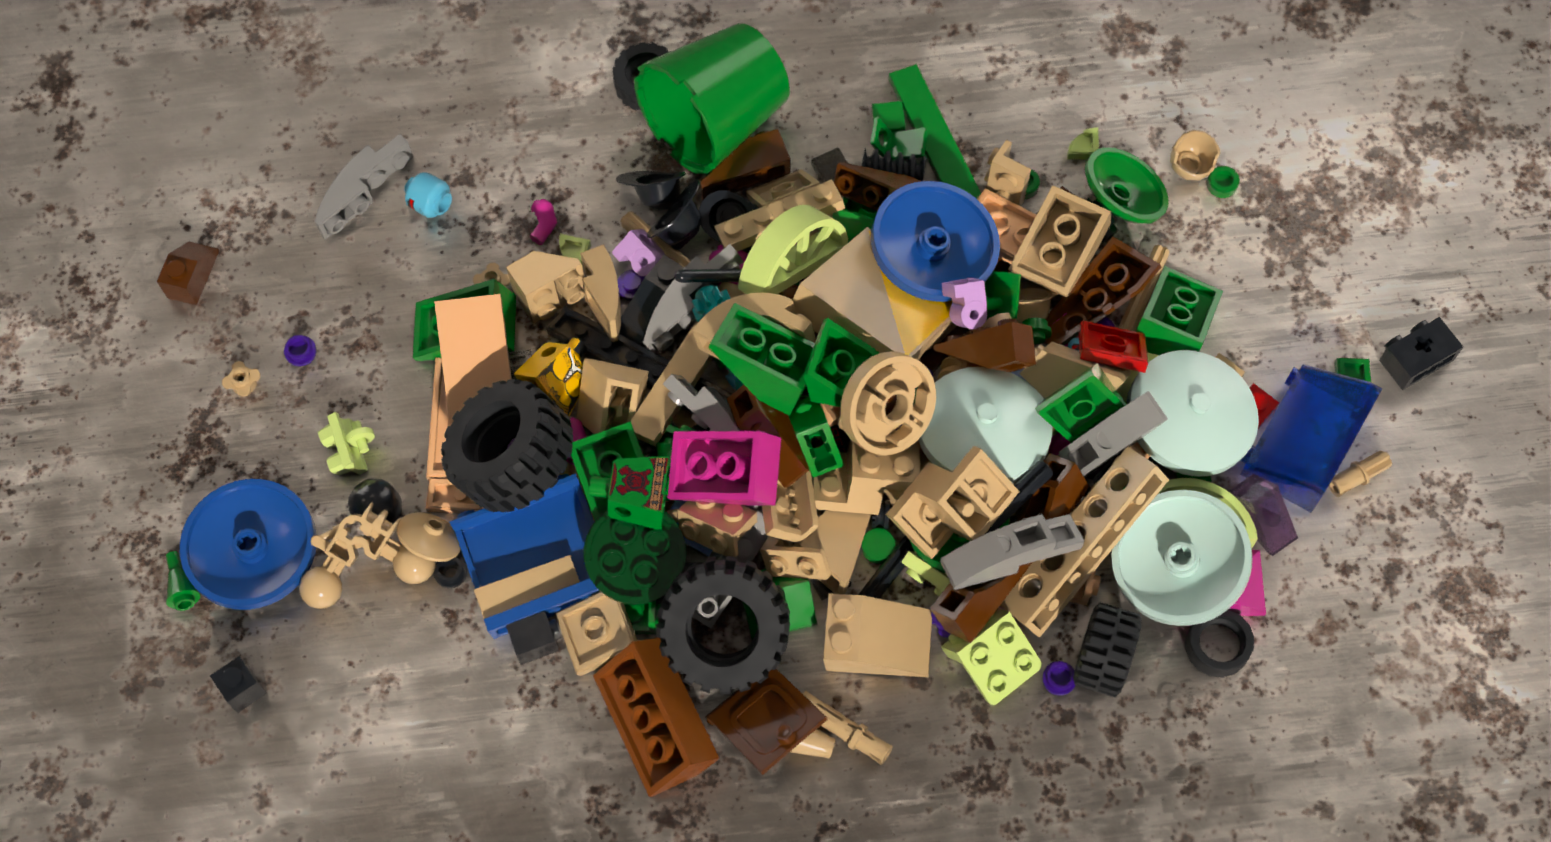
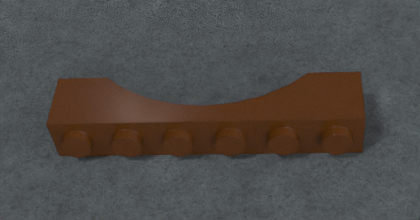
[930,453,1090,643]

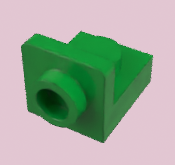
[624,600,662,635]

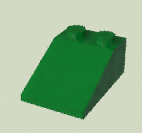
[1135,266,1223,356]
[413,279,516,361]
[708,303,815,416]

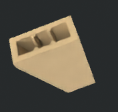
[793,510,871,594]

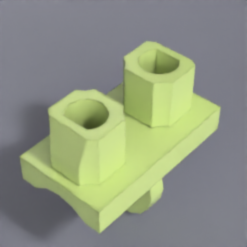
[318,412,375,475]

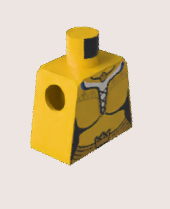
[514,338,587,417]

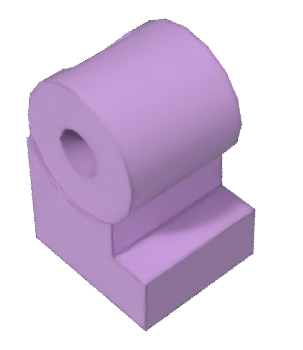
[611,229,665,276]
[941,278,987,329]

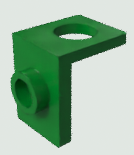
[870,117,928,160]

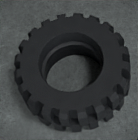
[441,379,573,513]
[656,556,790,695]

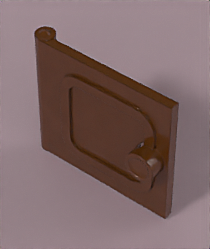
[705,668,828,775]

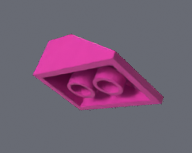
[667,431,781,506]

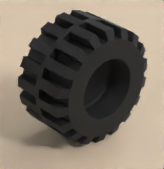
[1073,602,1142,697]

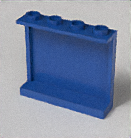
[450,474,599,639]

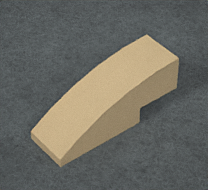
[581,244,621,342]

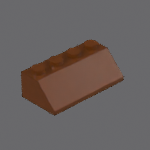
[593,638,720,797]

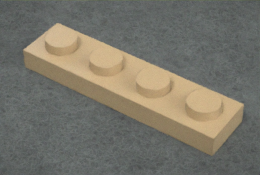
[714,179,845,251]

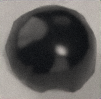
[347,479,402,524]

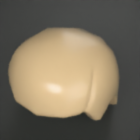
[1170,130,1220,181]

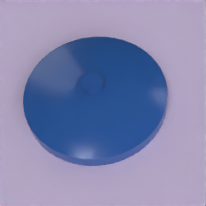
[871,181,1000,302]
[179,479,317,610]

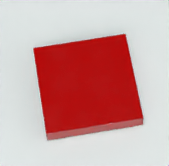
[1078,321,1148,373]

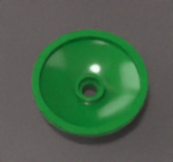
[1085,147,1169,224]

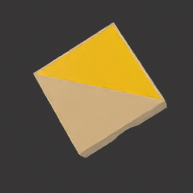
[793,227,957,361]

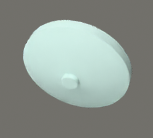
[1126,350,1259,476]
[918,367,1053,483]
[1112,490,1252,626]

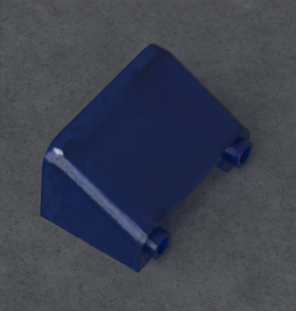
[1240,364,1382,513]

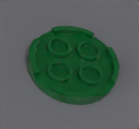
[584,511,686,605]

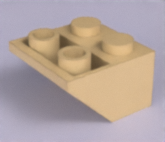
[506,251,584,324]
[576,358,649,434]

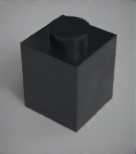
[506,611,562,665]
[210,656,267,713]

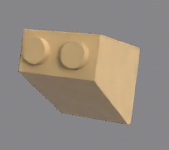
[1020,342,1132,398]

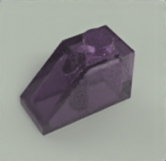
[1228,474,1298,556]

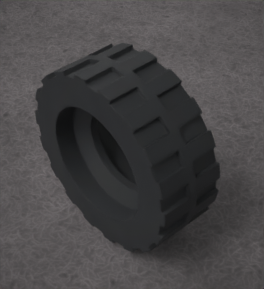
[612,42,669,111]

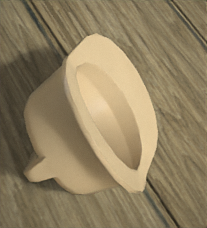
[1017,280,1058,324]

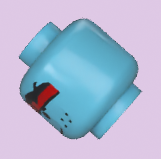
[404,172,452,218]

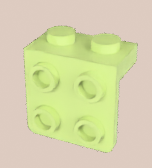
[941,608,1042,705]

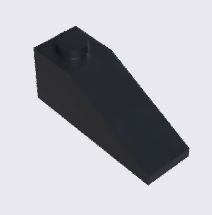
[619,255,684,346]

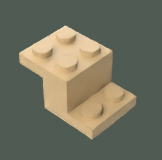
[812,430,920,515]
[886,446,1020,559]

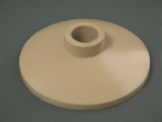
[397,512,461,562]

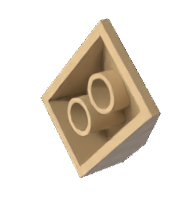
[1009,185,1111,297]
[823,594,932,677]

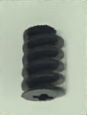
[862,147,927,181]

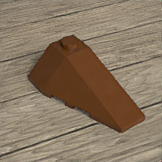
[1044,236,1162,346]

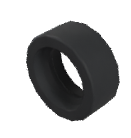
[1185,609,1254,678]

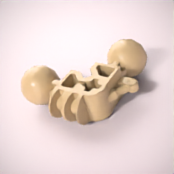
[299,502,436,609]

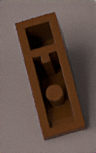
[700,129,791,200]

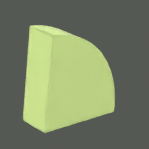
[1067,127,1099,160]
[559,234,591,269]

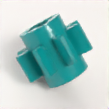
[691,285,731,322]

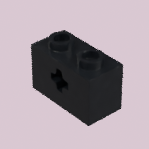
[1379,317,1464,390]

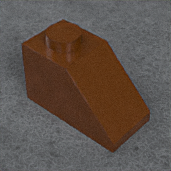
[157,241,219,305]

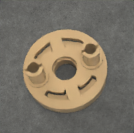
[838,351,936,455]

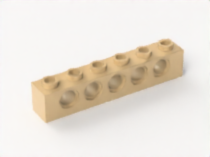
[1000,446,1169,638]

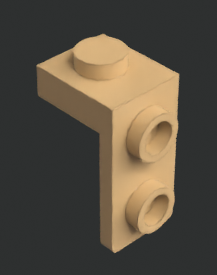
[760,536,831,580]

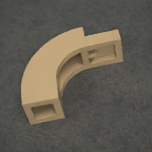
[692,293,816,360]

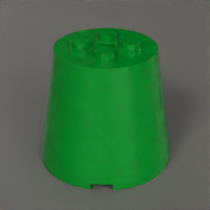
[634,23,790,174]

